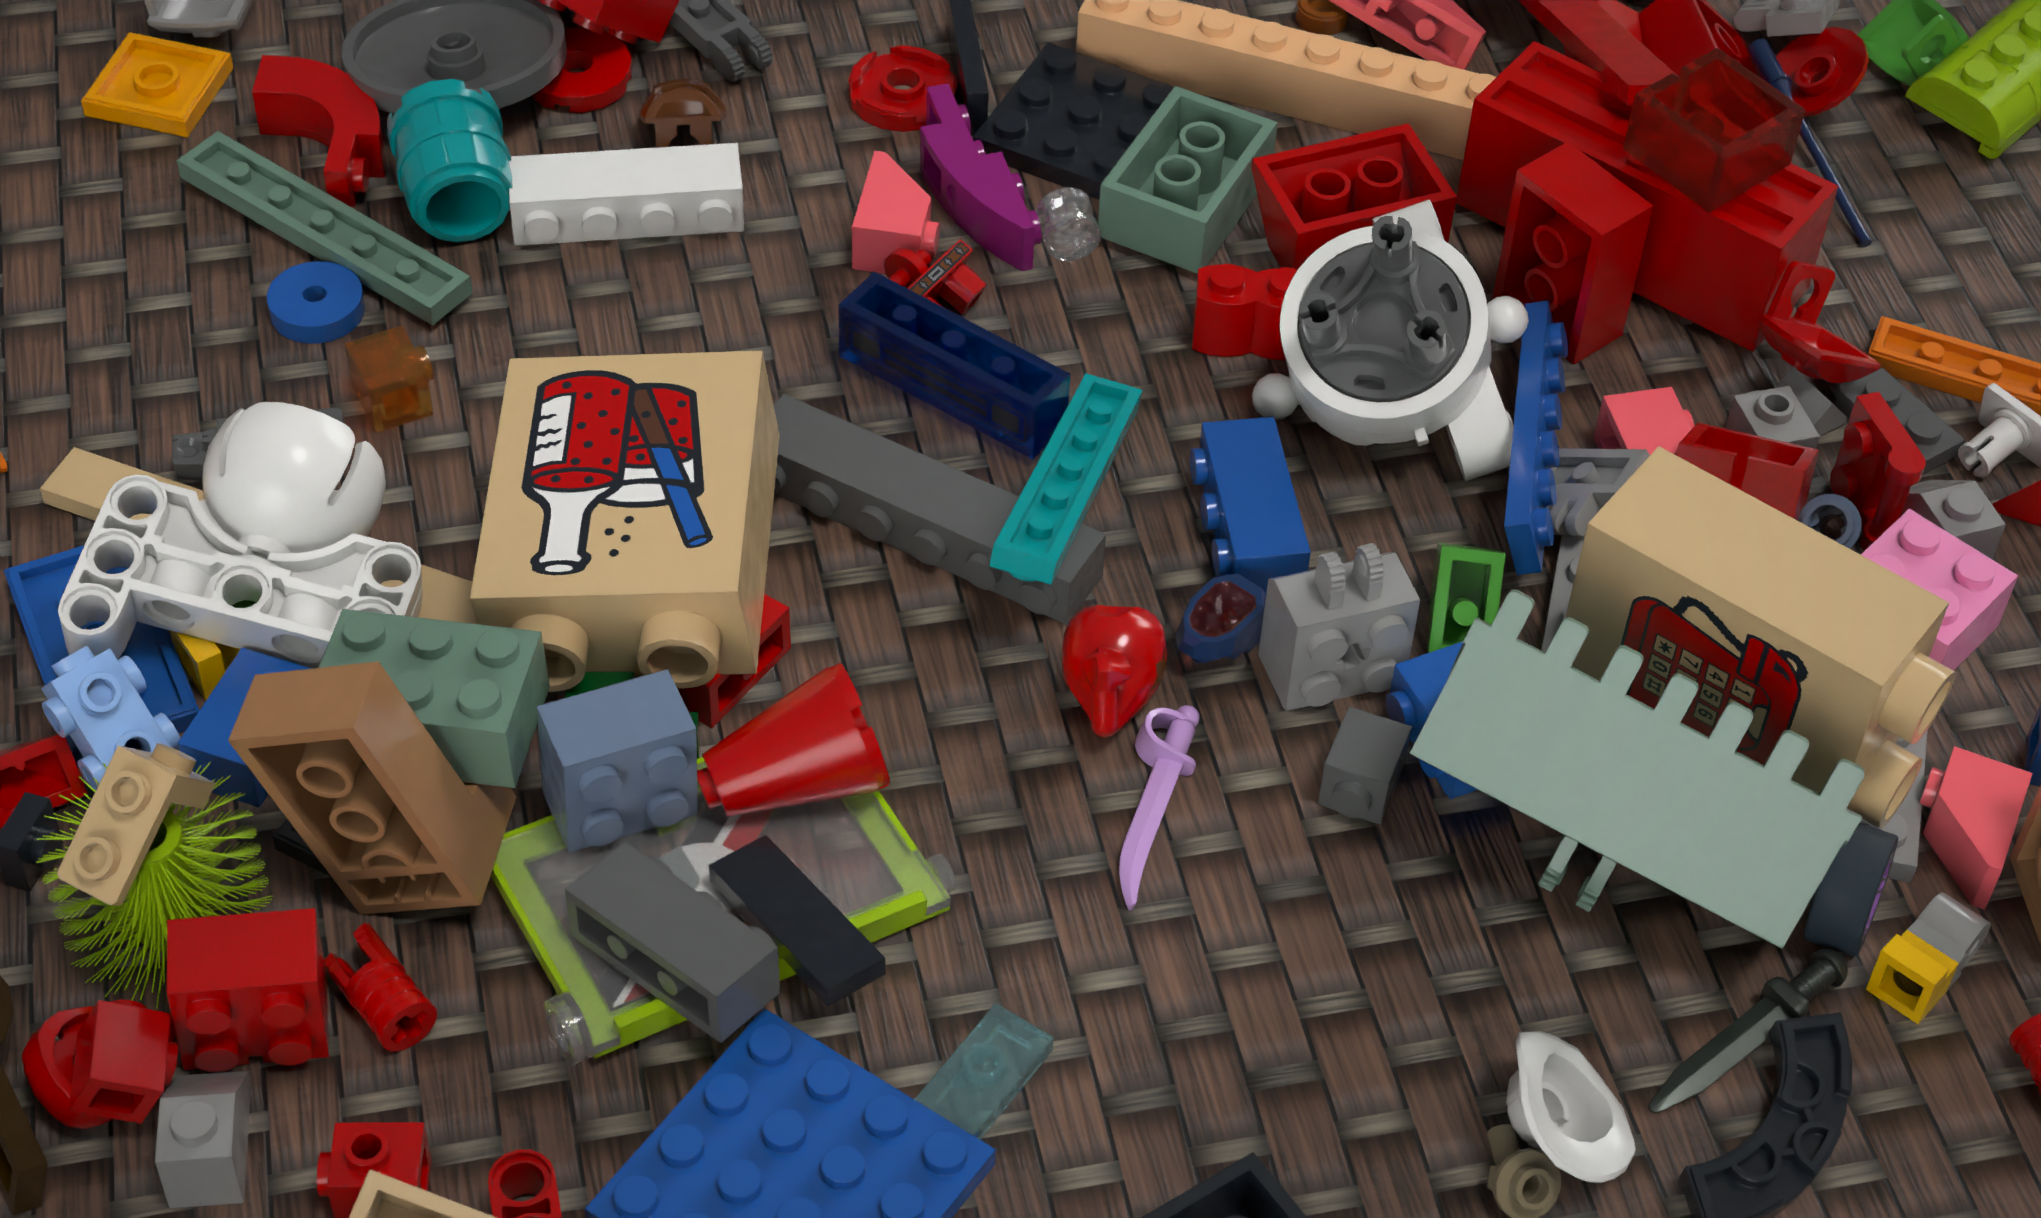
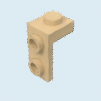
[57,743,216,906]

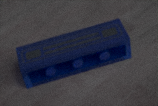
[838,271,1071,460]

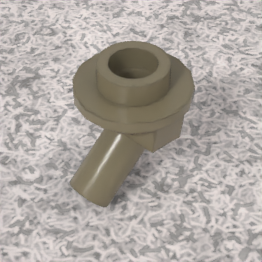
[1487,1124,1561,1218]

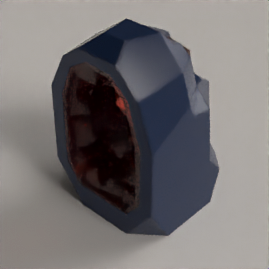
[1175,574,1266,663]

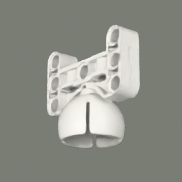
[58,402,423,668]

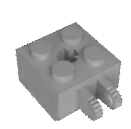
[1258,543,1420,711]

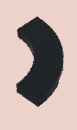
[1679,1012,1852,1218]

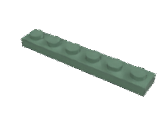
[177,131,473,325]

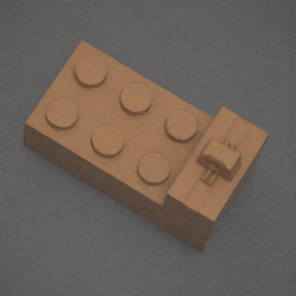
[228,661,517,915]

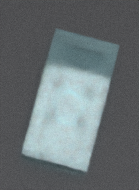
[914,1003,1054,1139]

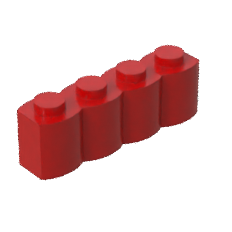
[1192,264,1298,360]

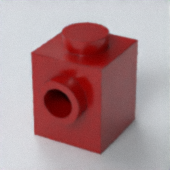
[69,1000,178,1124]
[317,1122,432,1218]

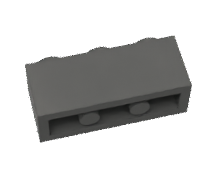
[565,841,780,1043]

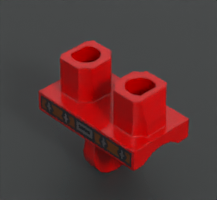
[882,239,987,347]

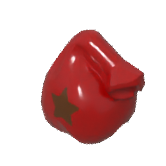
[1062,605,1167,738]

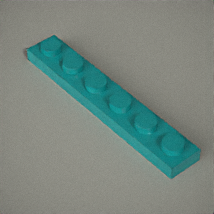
[989,373,1143,585]

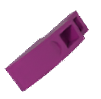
[920,84,1042,271]

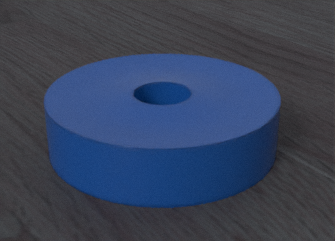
[267,261,365,344]

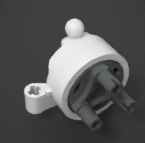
[1252,200,1529,482]

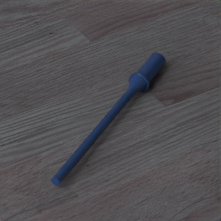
[1747,39,1872,247]

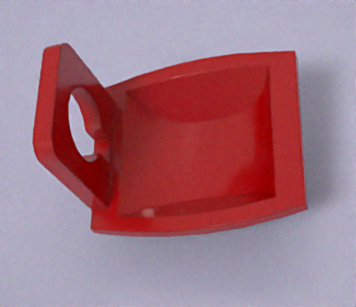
[1757,261,1881,383]

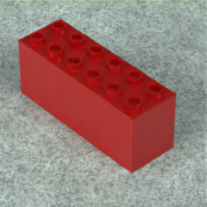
[1456,41,1838,352]

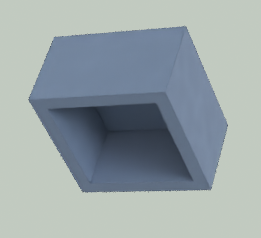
[537,669,698,853]

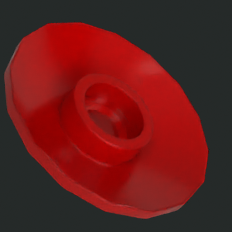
[1772,27,1869,117]

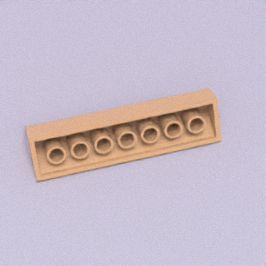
[1076,0,1496,160]

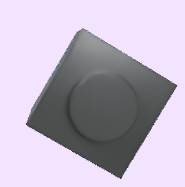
[1318,706,1412,825]

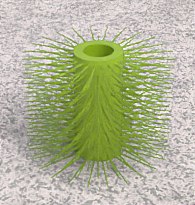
[37,762,273,1009]

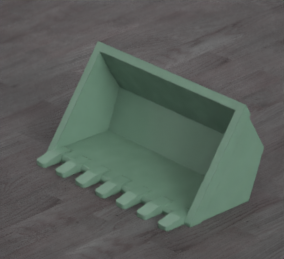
[1410,589,1865,949]

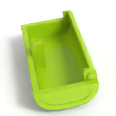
[1905,0,2041,159]

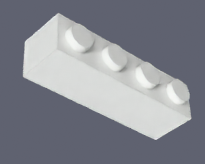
[509,143,744,246]

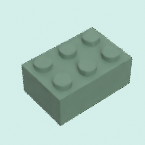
[1097,86,1278,274]
[318,609,550,788]

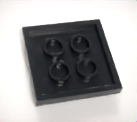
[973,42,1174,200]

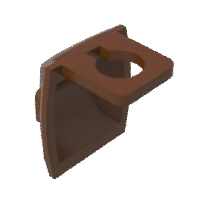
[639,79,727,148]

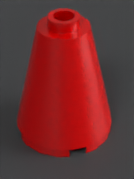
[697,663,890,817]

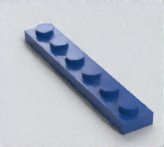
[1504,300,1568,575]

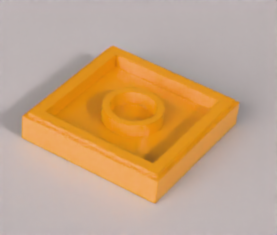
[81,32,234,138]

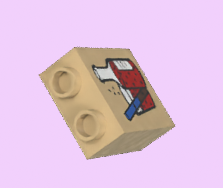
[470,351,780,692]

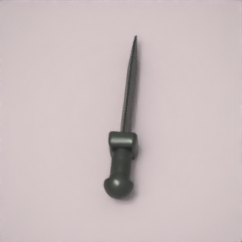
[1649,949,1848,1113]

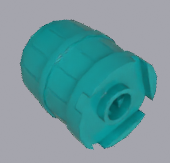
[387,79,513,242]

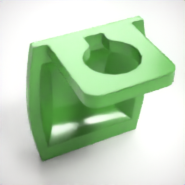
[1857,0,1969,87]

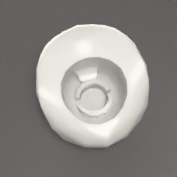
[1506,1031,1636,1183]

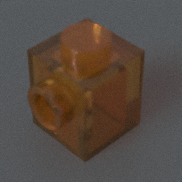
[344,325,434,433]

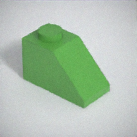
[1426,543,1506,654]

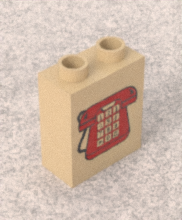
[1565,446,1956,829]

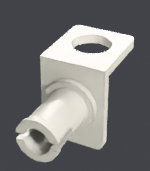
[1958,383,2041,478]

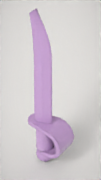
[1119,705,1199,911]

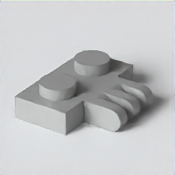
[1734,0,1839,37]
[1547,448,1650,536]

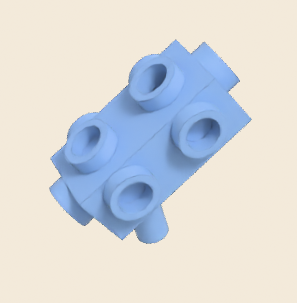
[41,645,181,791]

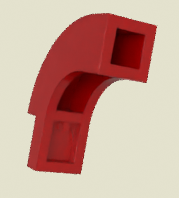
[252,55,386,209]

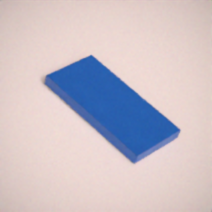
[3,545,199,766]

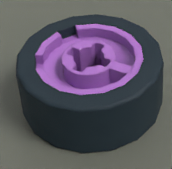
[1804,823,1898,957]

